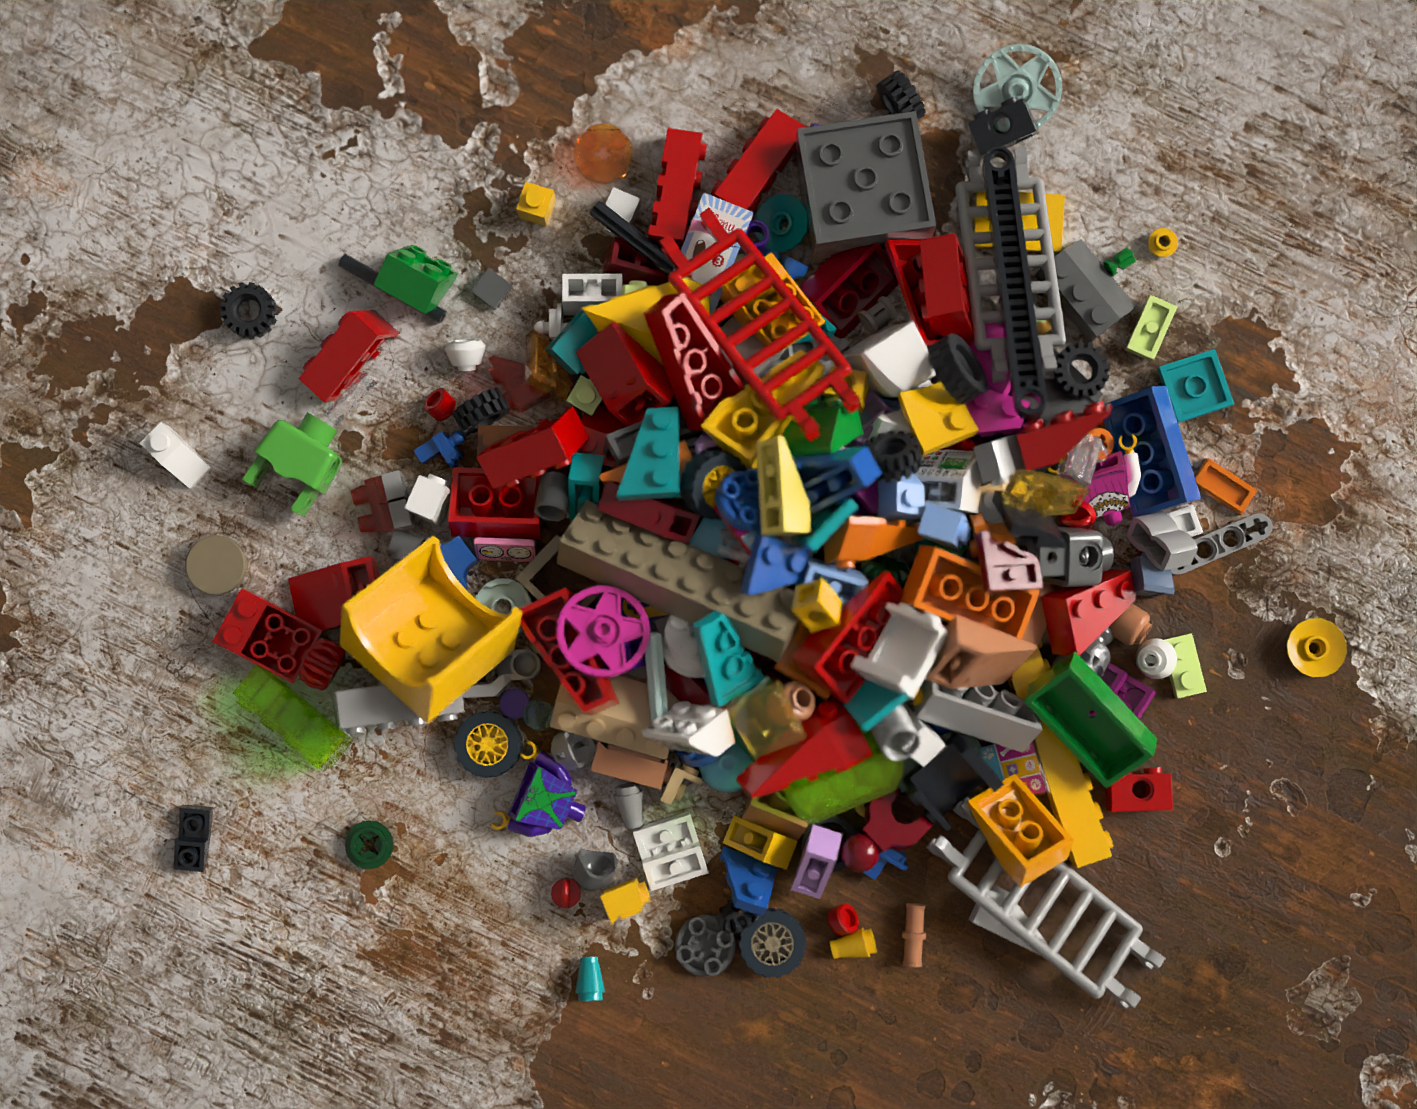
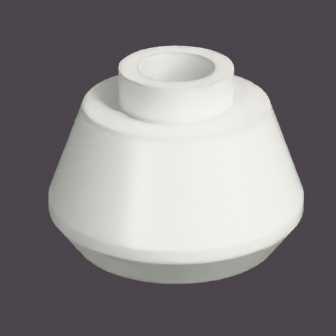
[445,338,485,371]
[1136,638,1177,679]

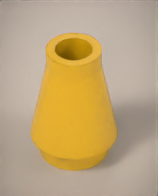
[830,927,877,959]

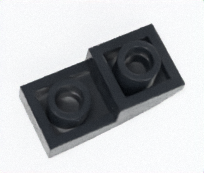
[173,804,213,872]

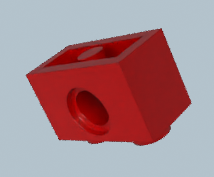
[1105,767,1173,812]

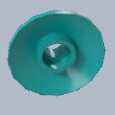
[755,194,809,253]

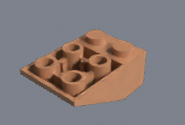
[925,615,1037,689]

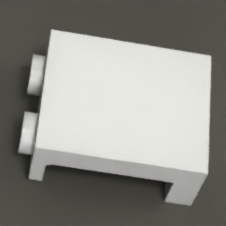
[851,602,949,698]

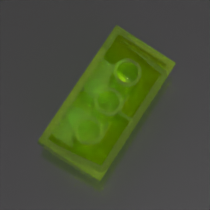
[782,722,904,824]

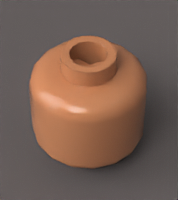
[1109,603,1152,646]
[769,681,815,725]

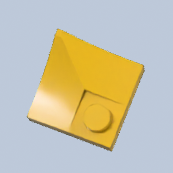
[898,382,979,457]

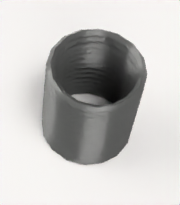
[534,472,569,521]

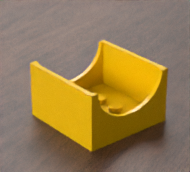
[340,535,522,724]

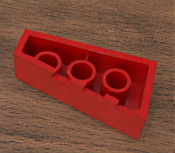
[643,293,745,431]

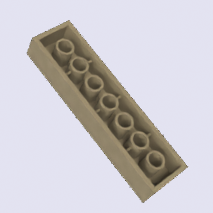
[557,500,801,662]

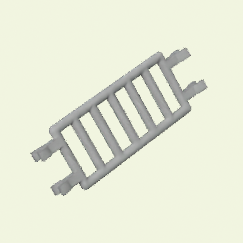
[955,147,1066,382]
[926,797,1166,1009]

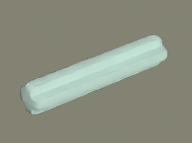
[645,632,668,723]

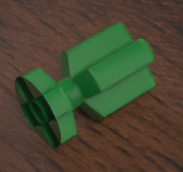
[1103,248,1136,277]

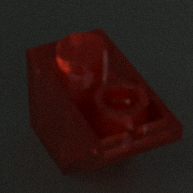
[488,355,551,414]

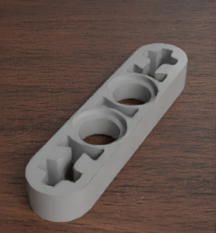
[1171,513,1273,576]

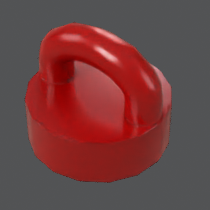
[424,388,456,421]
[1062,501,1096,529]
[551,877,582,909]
[827,903,859,936]

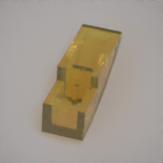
[1001,470,1090,516]

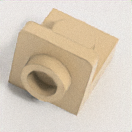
[660,764,703,805]

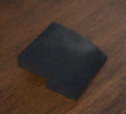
[992,490,1066,548]

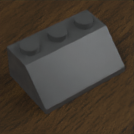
[1035,239,1137,343]

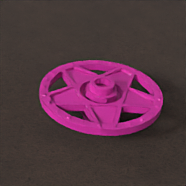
[557,586,650,678]

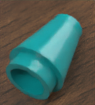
[575,957,605,1002]

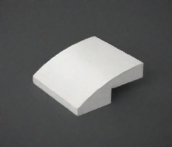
[632,811,708,891]

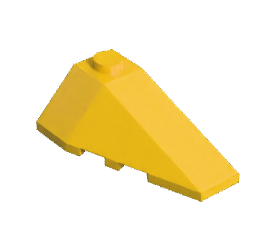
[701,350,826,470]

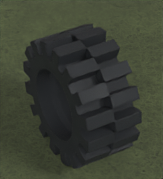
[876,70,926,120]
[220,282,278,339]
[1052,341,1110,400]
[452,387,511,435]
[864,431,922,483]

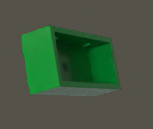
[1024,651,1157,789]

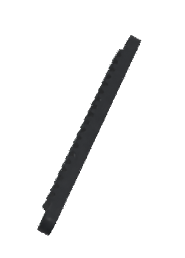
[982,146,1047,420]

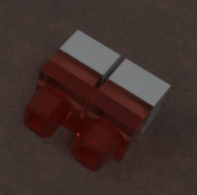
[351,470,416,535]

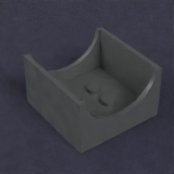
[794,111,936,265]

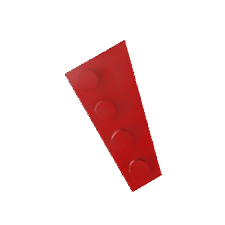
[711,108,806,217]
[648,128,707,250]
[519,588,619,716]

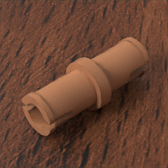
[902,903,926,967]

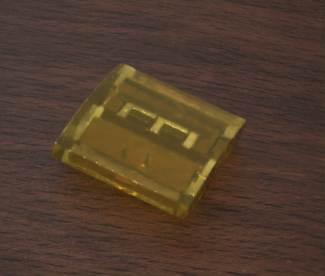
[725,680,806,758]

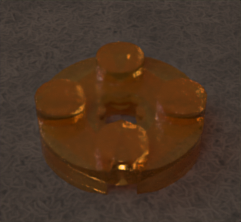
[574,123,633,184]

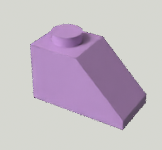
[791,825,842,899]

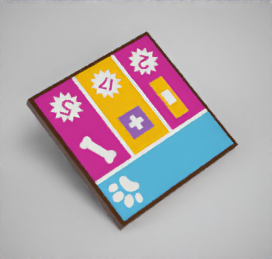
[977,739,1050,796]

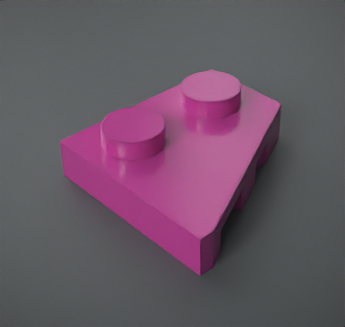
[965,389,1030,437]

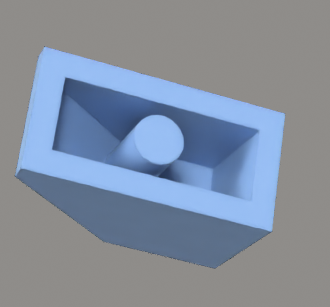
[878,473,924,524]

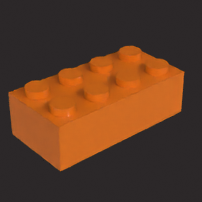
[900,545,1040,640]

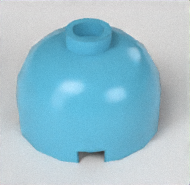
[699,743,753,793]

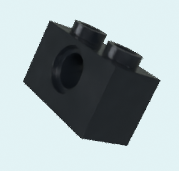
[968,96,1040,157]

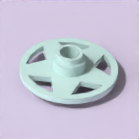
[973,44,1062,132]

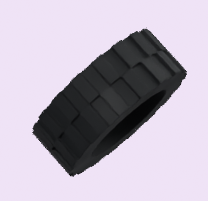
[928,333,988,404]

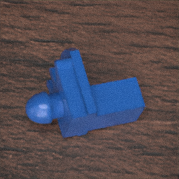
[414,430,466,468]
[863,849,909,880]

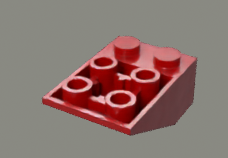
[575,321,674,427]
[1017,401,1112,471]
[288,556,380,632]
[212,588,323,684]

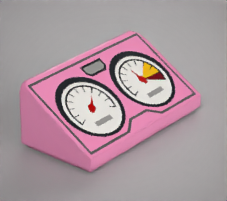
[474,537,537,562]

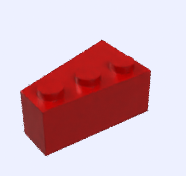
[298,310,400,403]
[1041,569,1136,656]

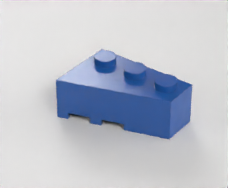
[791,446,882,514]

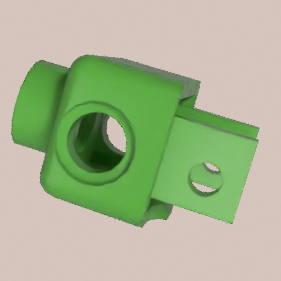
[242,412,342,517]

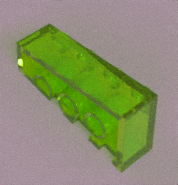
[233,665,354,770]

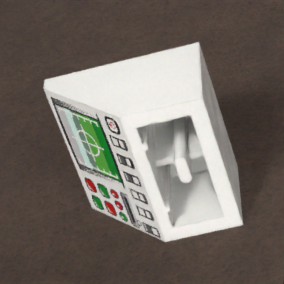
[915,450,982,513]
[642,701,735,757]

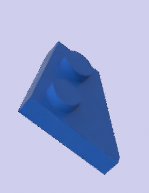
[741,534,810,595]
[720,847,778,917]

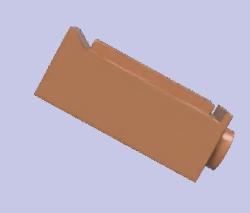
[591,741,673,789]

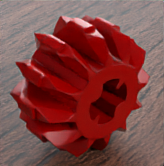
[299,638,345,691]

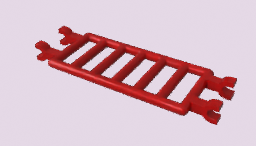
[660,208,860,442]

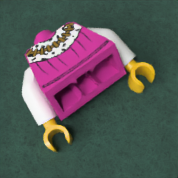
[1047,434,1141,526]

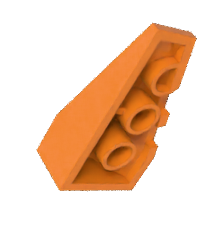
[824,517,925,569]

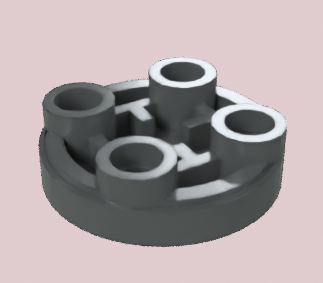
[675,914,735,977]

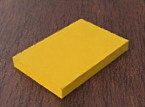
[973,192,1065,254]

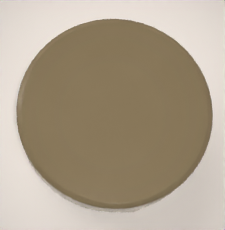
[185,535,249,596]

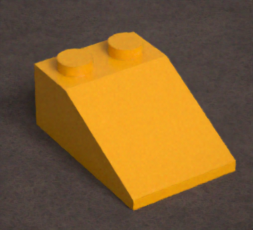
[967,774,1074,888]

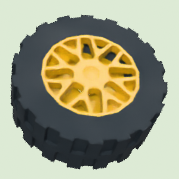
[680,449,747,520]
[454,711,523,778]

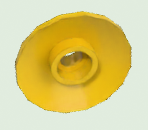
[1287,618,1347,678]

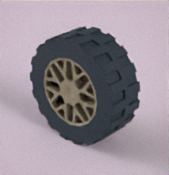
[739,908,806,978]

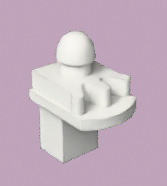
[534,303,568,342]

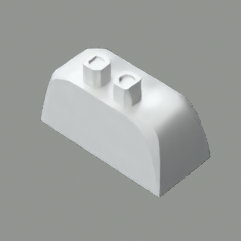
[842,322,936,398]

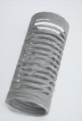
[871,704,921,761]

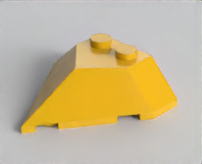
[582,278,710,365]

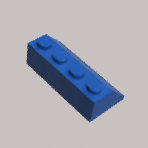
[1103,386,1201,517]

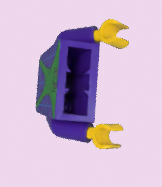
[491,741,586,837]

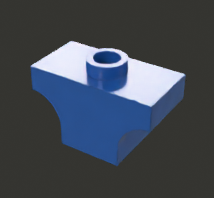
[421,535,479,590]

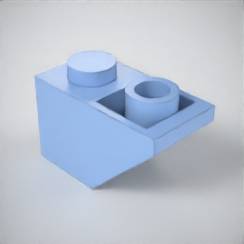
[917,503,972,552]

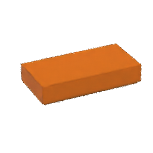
[1194,458,1257,516]

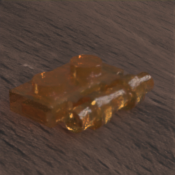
[524,329,571,402]

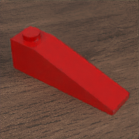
[791,571,904,705]
[736,698,873,799]

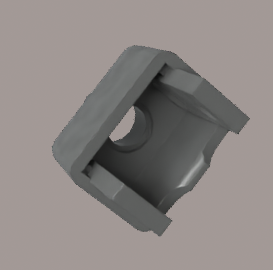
[1014,526,1114,587]

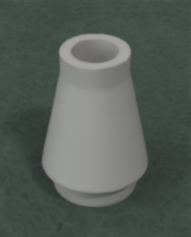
[613,782,643,829]

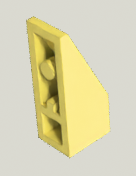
[756,437,811,537]

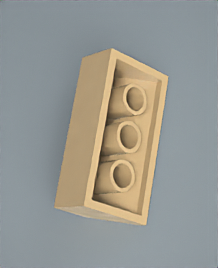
[550,674,680,760]

